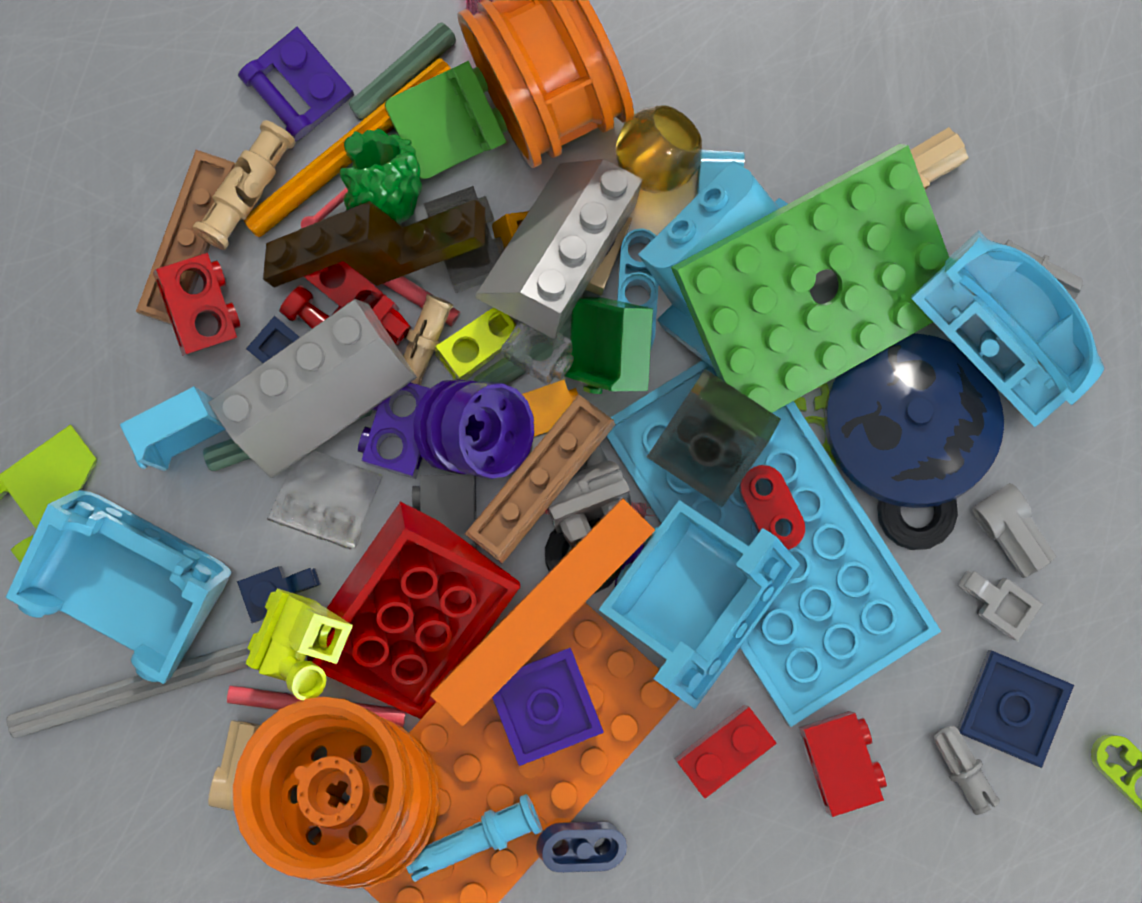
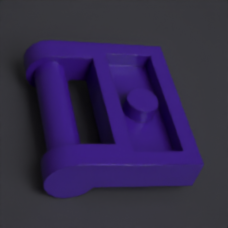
[238,26,354,141]

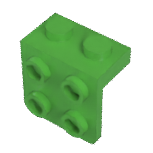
[385,60,507,179]

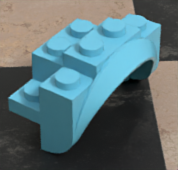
[911,230,1104,427]

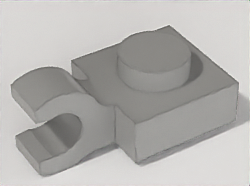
[957,571,1043,641]

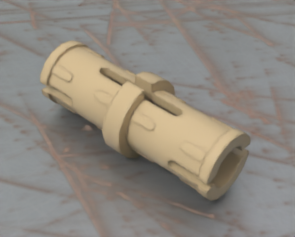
[403,294,454,385]

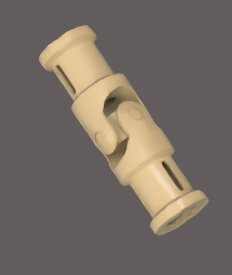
[192,120,296,250]

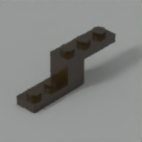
[263,199,486,288]

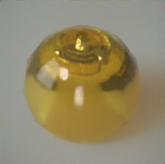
[616,105,702,193]

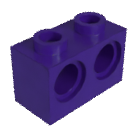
[358,382,430,479]

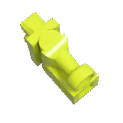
[245,588,353,701]

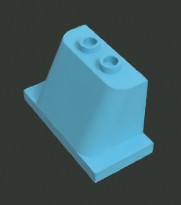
[638,160,788,368]
[599,500,800,709]

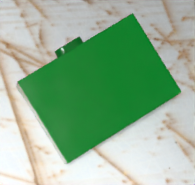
[561,297,653,394]

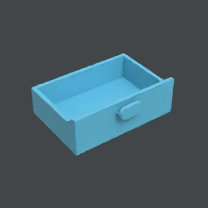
[119,386,226,471]

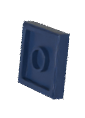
[957,650,1074,768]

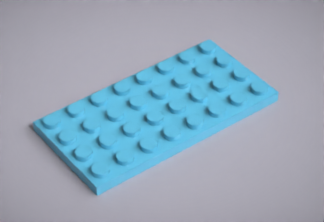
[606,360,941,727]

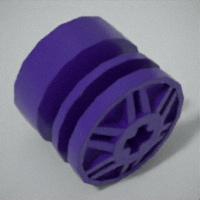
[413,379,534,479]

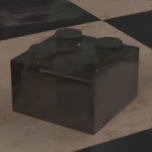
[647,369,781,507]

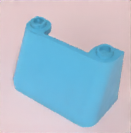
[5,490,232,684]

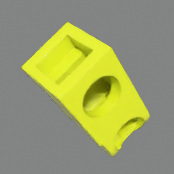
[435,308,522,381]

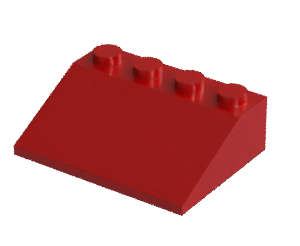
[307,501,521,719]

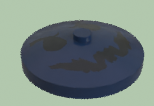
[824,333,1004,508]

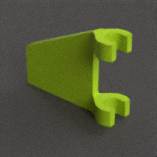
[0,424,97,564]

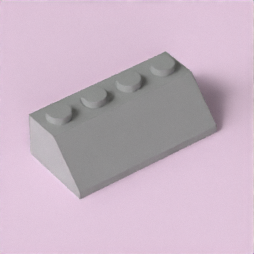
[476,159,643,339]
[208,299,417,478]

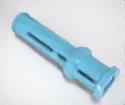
[406,794,543,882]

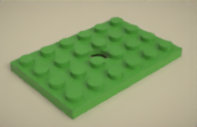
[671,144,949,428]

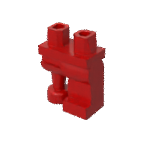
[279,261,412,345]

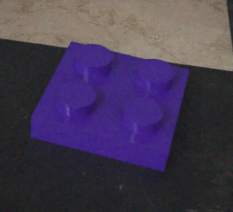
[492,647,604,766]

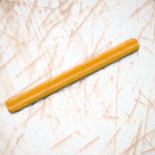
[244,58,451,237]

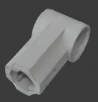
[972,483,1057,578]

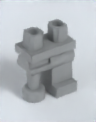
[526,432,632,548]

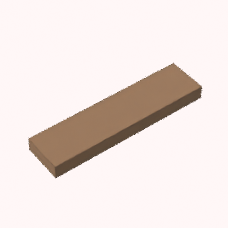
[136,150,235,325]
[465,395,616,564]

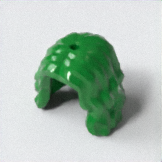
[340,129,422,225]

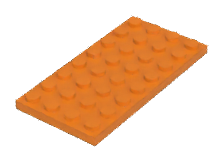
[312,602,680,903]

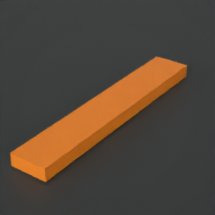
[430,498,655,727]

